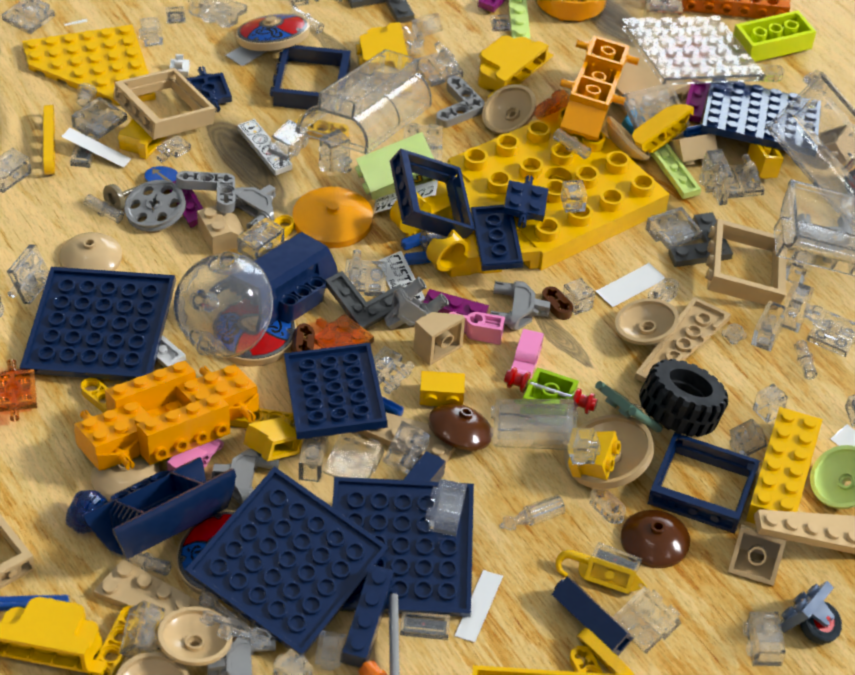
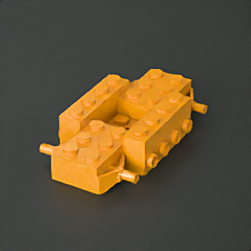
[74,361,259,470]

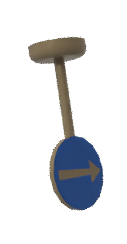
[103,166,178,212]

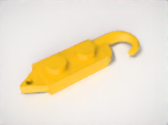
[555,550,648,594]

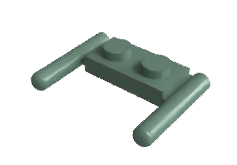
[595,381,663,432]

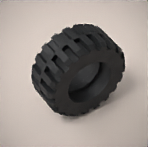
[639,359,729,437]

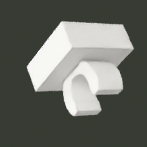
[169,54,190,77]

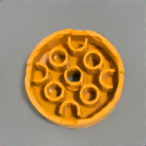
[536,0,606,22]

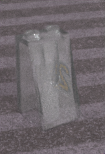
[489,399,578,451]

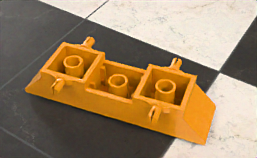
[560,36,640,141]

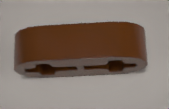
[541,286,573,320]
[291,323,315,352]

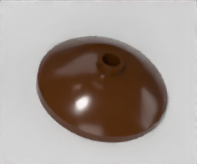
[428,403,493,451]
[621,510,690,568]

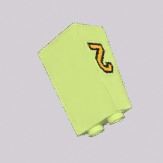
[355,132,434,200]

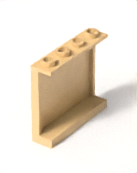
[614,44,690,115]

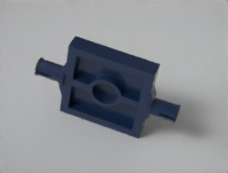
[186,66,232,113]
[503,175,548,228]

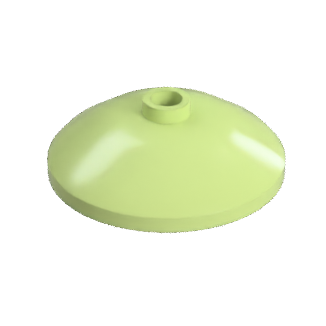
[810,445,855,509]

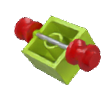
[504,367,598,429]

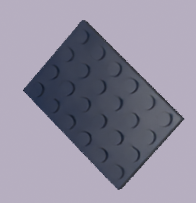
[284,342,388,440]

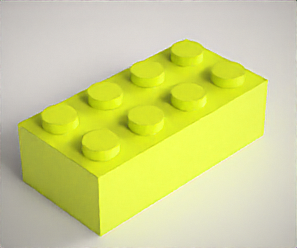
[732,10,816,63]

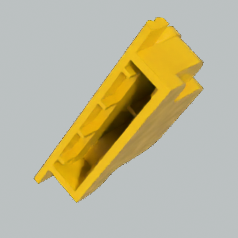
[356,22,412,95]
[478,36,553,98]
[0,597,107,675]

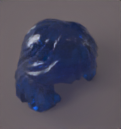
[66,490,109,534]

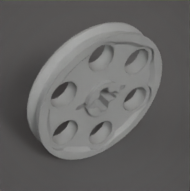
[124,180,186,232]

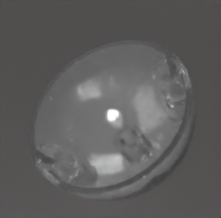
[174,251,273,359]

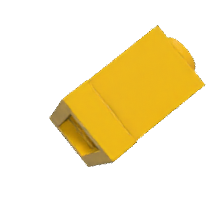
[118,118,167,160]
[243,417,303,461]
[568,428,621,480]

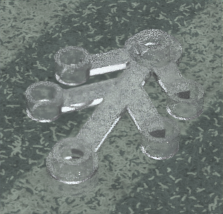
[199,588,271,650]

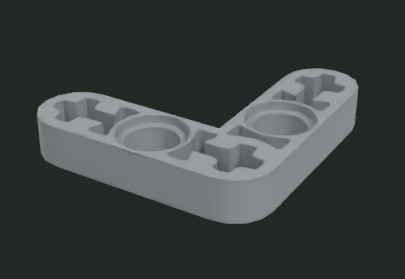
[436,76,485,128]
[176,171,236,213]

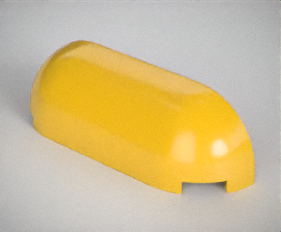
[632,104,694,153]

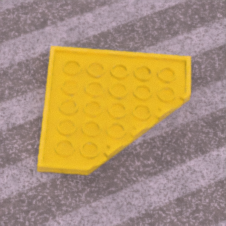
[22,24,156,106]

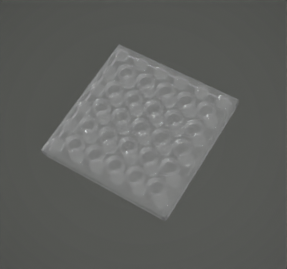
[621,15,765,85]

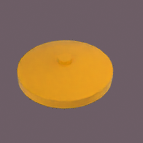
[293,187,373,248]

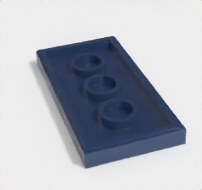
[471,205,523,271]

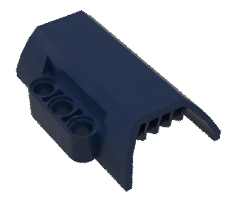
[205,232,338,332]
[82,457,236,560]

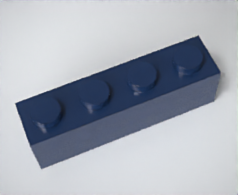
[342,564,394,668]

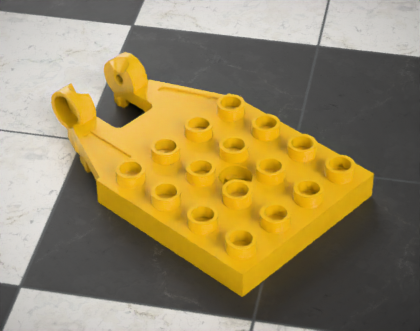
[390,107,670,277]

